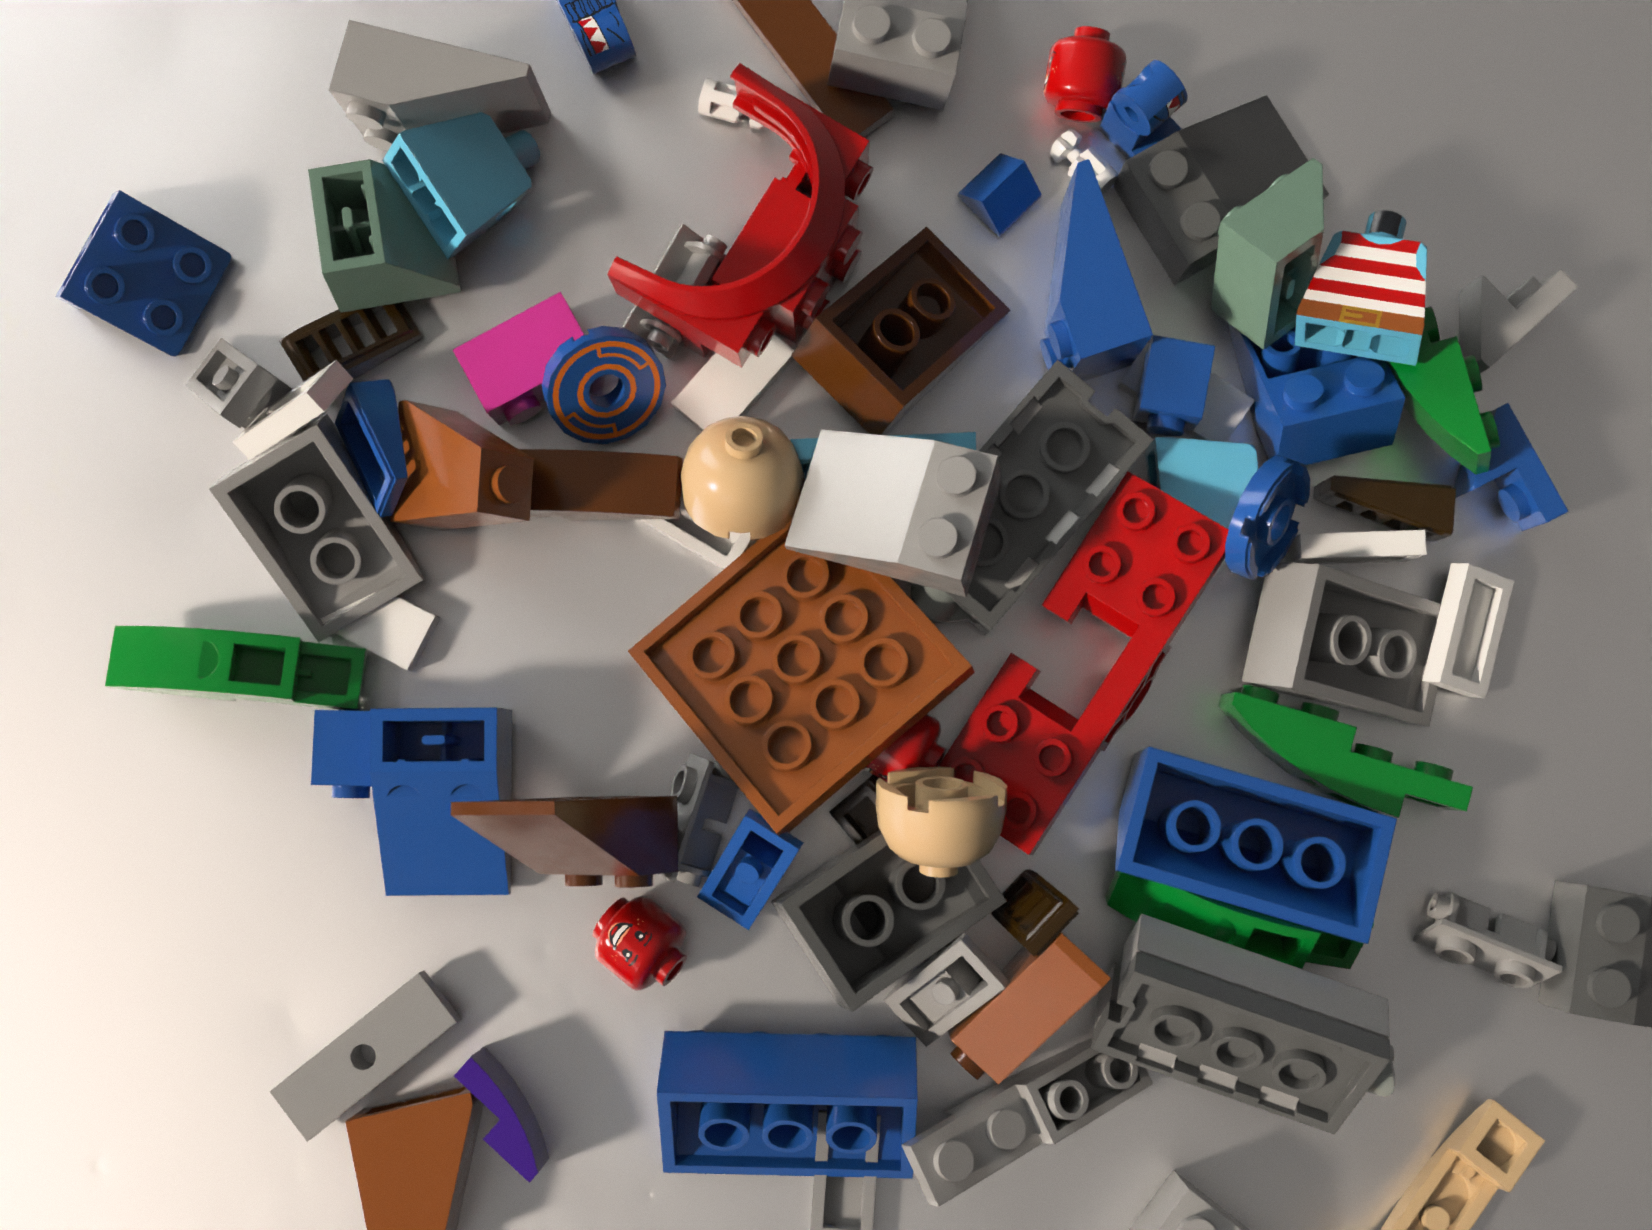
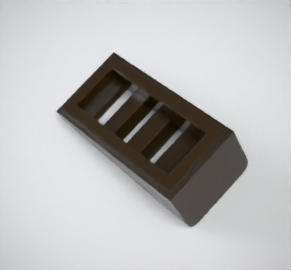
[279,302,424,382]
[1313,475,1456,542]
[991,869,1079,956]

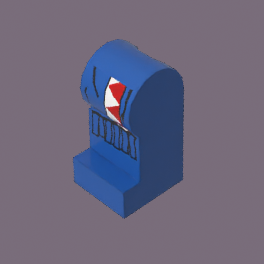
[556,0,636,75]
[1099,60,1188,160]

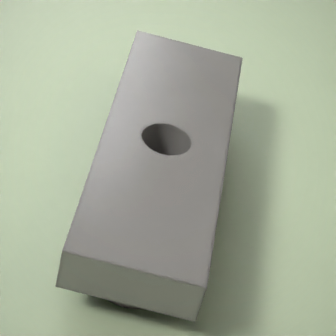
[270,970,461,1142]

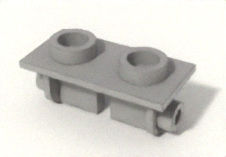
[622,224,727,359]
[659,753,739,887]
[1413,892,1563,988]

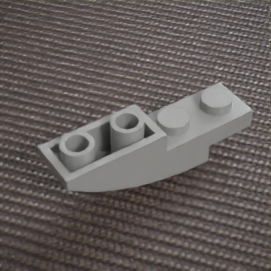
[901,1038,1153,1207]

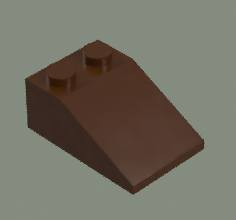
[791,227,1011,435]
[451,796,678,888]

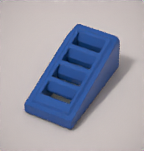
[335,379,408,517]

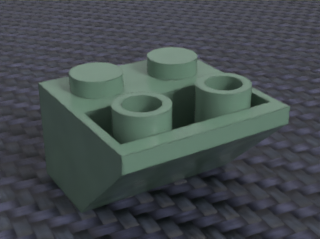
[1211,158,1324,350]
[308,159,461,313]

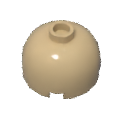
[681,416,804,540]
[876,767,1007,878]

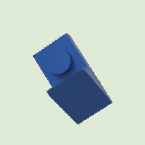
[1453,403,1569,531]
[697,809,804,930]

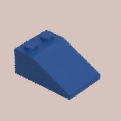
[1040,159,1153,381]

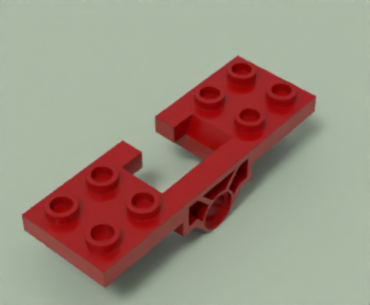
[938,471,1229,855]

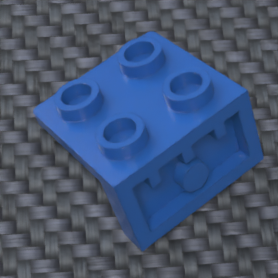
[55,190,231,356]

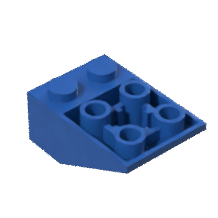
[1227,322,1406,465]
[370,707,512,896]

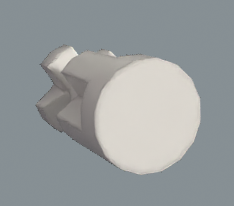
[698,78,765,130]
[1050,129,1119,195]

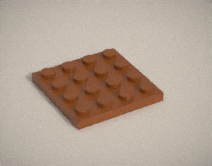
[628,519,975,835]

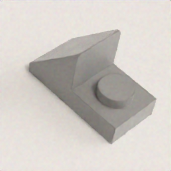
[1459,269,1578,374]
[186,338,293,428]
[884,933,1010,1047]

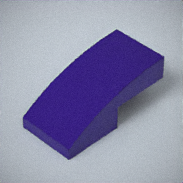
[454,1046,549,1183]

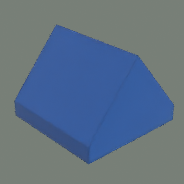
[957,153,1042,237]

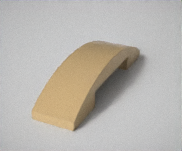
[1381,1099,1545,1230]

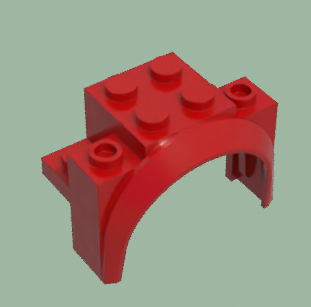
[607,63,873,368]

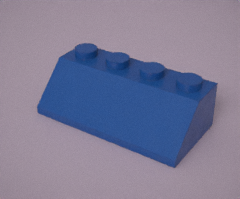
[1115,746,1397,944]
[657,1030,918,1179]

